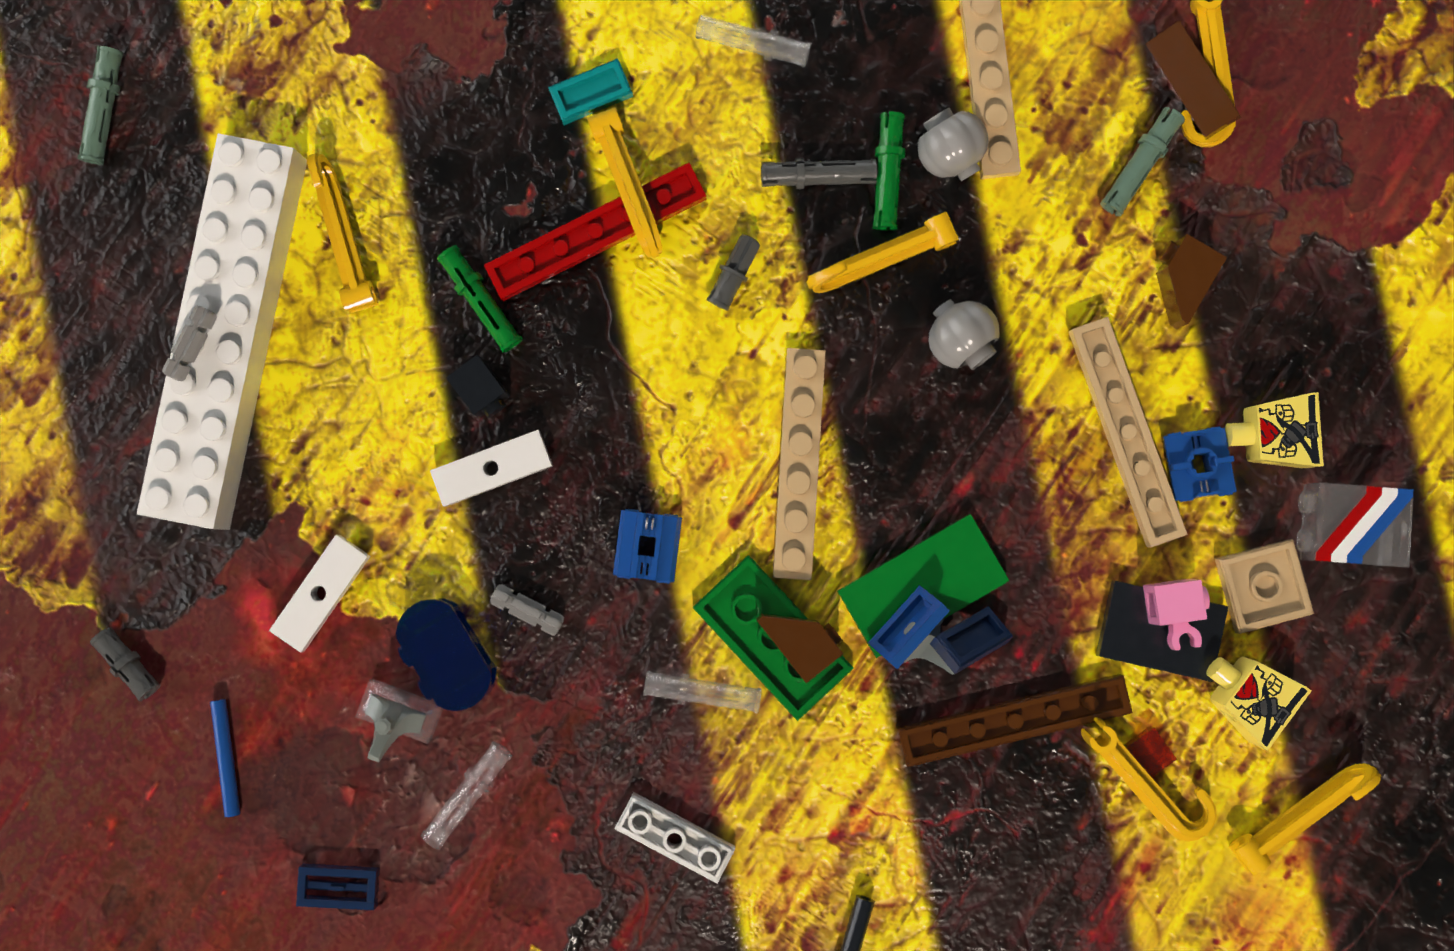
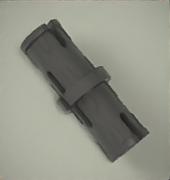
[90,627,161,702]

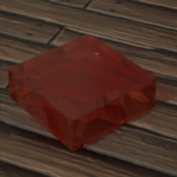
[1124,726,1177,777]

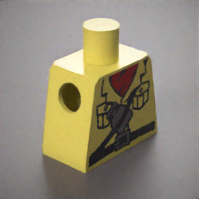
[1225,392,1324,468]
[1206,656,1311,751]

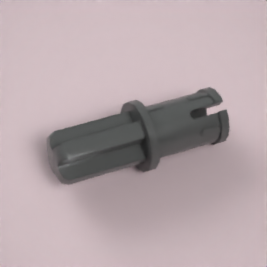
[706,234,760,311]

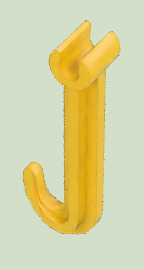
[1180,0,1236,148]
[587,107,662,259]
[306,153,379,313]
[806,212,959,293]
[1081,717,1217,841]
[1228,763,1381,876]

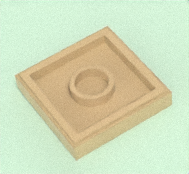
[1215,539,1314,634]

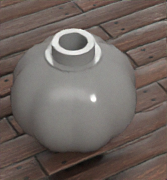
[918,108,989,182]
[928,299,1000,370]

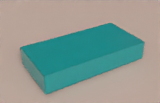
[548,58,633,125]

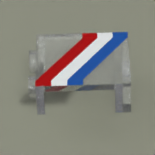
[1296,482,1414,568]

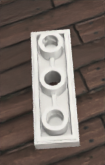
[430,430,553,507]
[269,535,371,653]
[615,792,735,884]

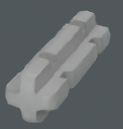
[162,305,217,381]
[490,584,564,636]

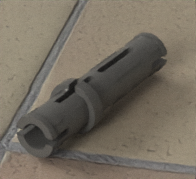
[761,158,877,189]

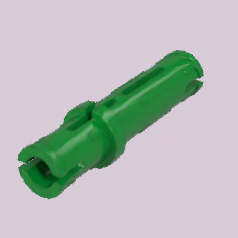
[872,111,906,231]
[437,245,523,353]

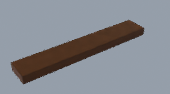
[897,674,1133,767]

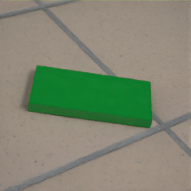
[837,514,1010,658]
[692,555,854,721]

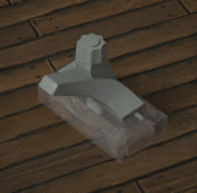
[355,679,444,762]

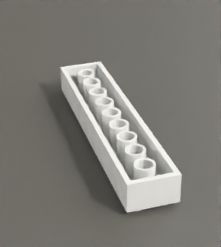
[137,133,307,530]

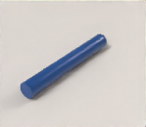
[210,699,241,817]

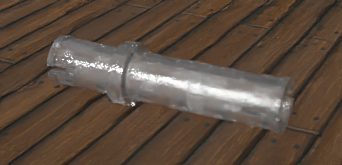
[695,14,811,67]
[643,671,762,713]
[421,741,512,849]

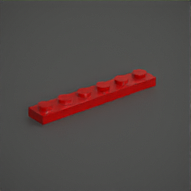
[484,163,707,301]

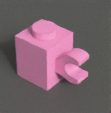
[1143,579,1210,650]

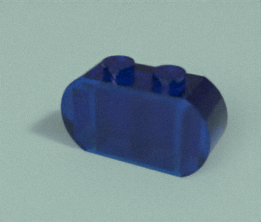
[396,598,497,711]

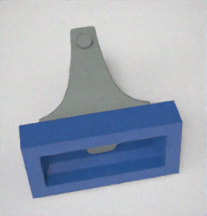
[868,585,954,675]

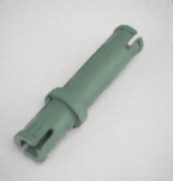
[77,46,123,165]
[1100,107,1185,217]

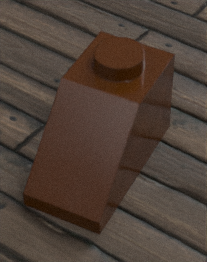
[1156,234,1227,329]
[756,614,843,683]

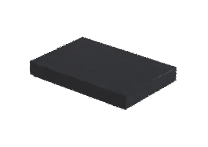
[1096,580,1229,682]

